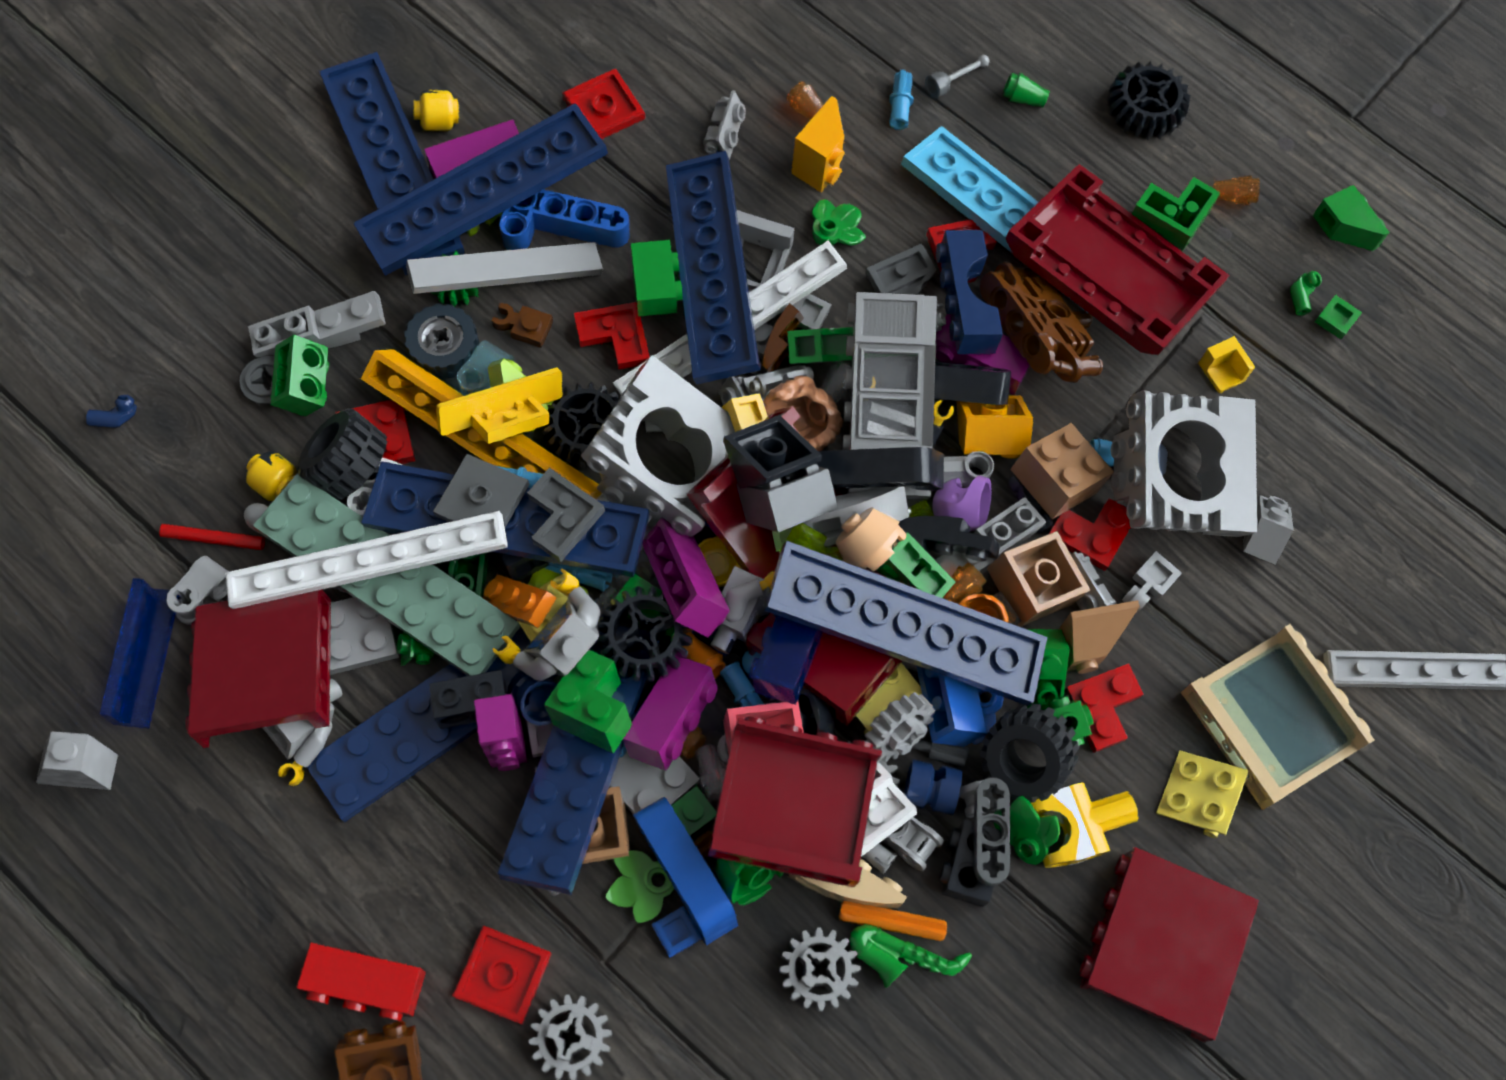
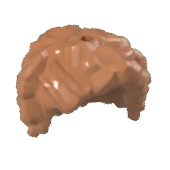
[763,376,843,451]

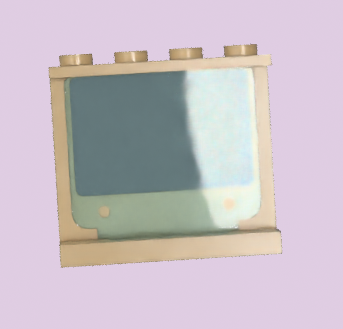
[1181,624,1374,810]

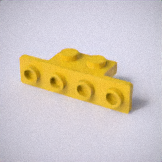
[436,368,562,444]

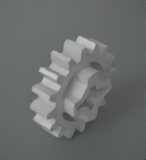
[865,692,935,762]
[779,928,860,1012]
[529,995,612,1080]

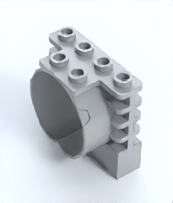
[581,355,735,537]
[1111,390,1257,537]

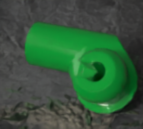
[1290,271,1322,316]

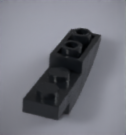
[899,516,1000,562]

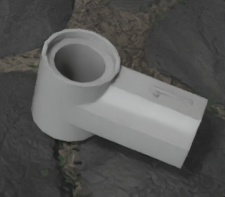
[944,451,994,488]

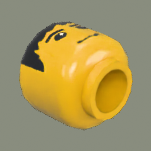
[413,90,459,131]
[246,451,298,501]

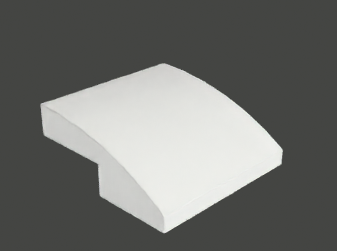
[861,761,917,857]

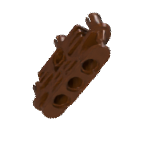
[980,261,1103,383]

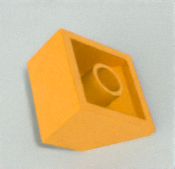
[791,96,844,192]
[957,395,1033,459]

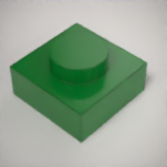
[1315,295,1362,340]
[671,786,717,838]

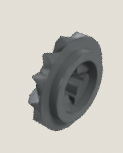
[240,356,275,406]

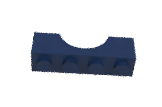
[936,230,1003,354]

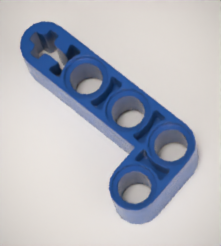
[499,189,630,250]
[633,797,738,946]

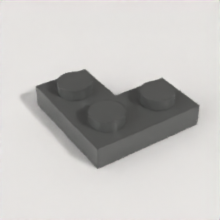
[527,468,605,563]

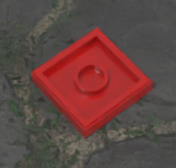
[562,68,645,139]
[453,925,552,1025]

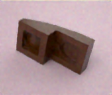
[762,303,804,372]

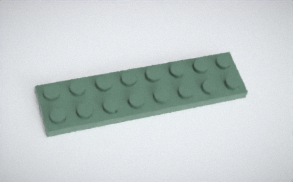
[253,473,520,676]

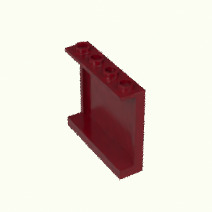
[686,406,843,589]
[746,544,902,726]
[185,589,331,748]
[708,716,882,888]
[1079,847,1259,1042]

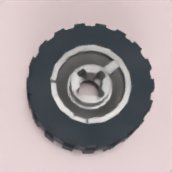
[404,304,480,379]

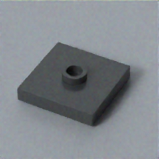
[433,454,530,528]

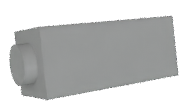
[36,731,118,790]

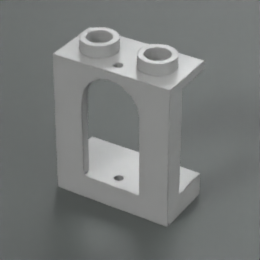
[737,210,794,292]

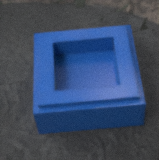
[652,906,702,958]

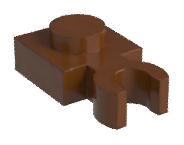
[492,303,553,348]

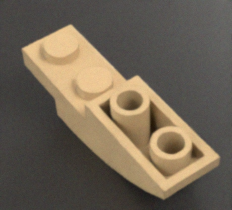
[789,859,907,908]

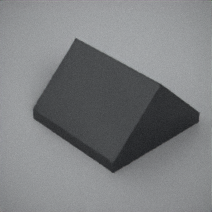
[723,415,822,489]

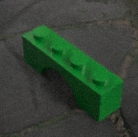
[788,327,914,364]

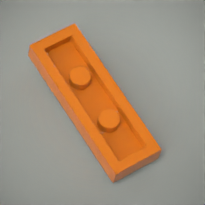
[483,574,557,629]

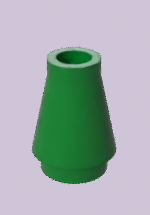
[1002,72,1050,108]

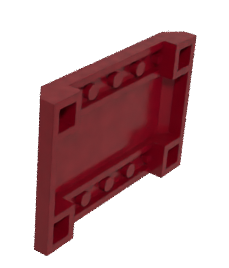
[1005,164,1230,355]

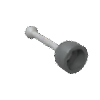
[925,55,989,98]

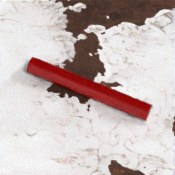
[159,524,265,550]

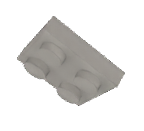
[330,597,399,675]

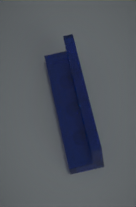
[100,578,180,729]

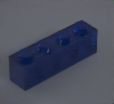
[749,614,823,705]

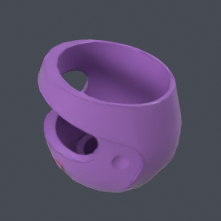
[932,475,992,532]

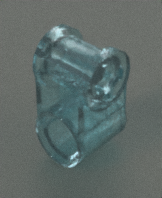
[457,340,514,396]

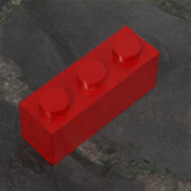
[297,943,426,1021]

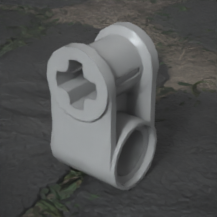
[166,556,229,625]
[882,817,944,871]

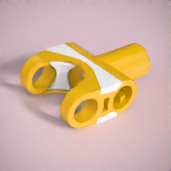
[1031,783,1138,868]

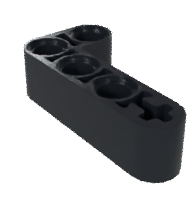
[878,357,1011,405]
[814,447,944,491]

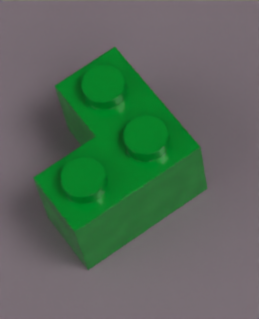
[1132,177,1221,252]
[631,240,683,316]
[544,650,632,754]

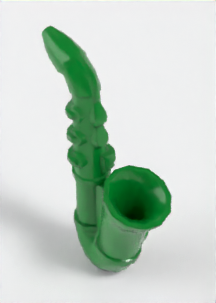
[849,924,972,989]

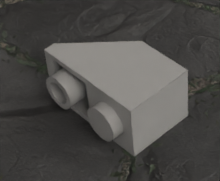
[1243,495,1294,565]

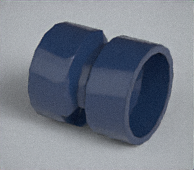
[508,671,557,726]
[904,759,962,815]

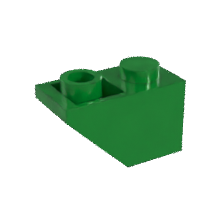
[1312,185,1390,251]
[1026,629,1070,710]

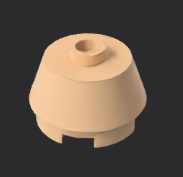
[835,507,906,572]

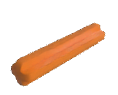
[839,900,947,941]

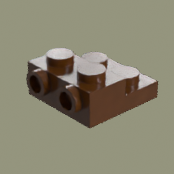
[335,1021,422,1080]

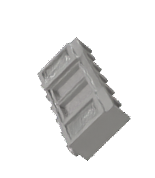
[842,292,937,500]

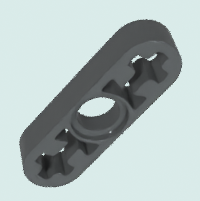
[974,778,1010,886]

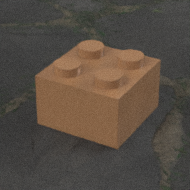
[1010,423,1114,519]
[987,531,1090,627]

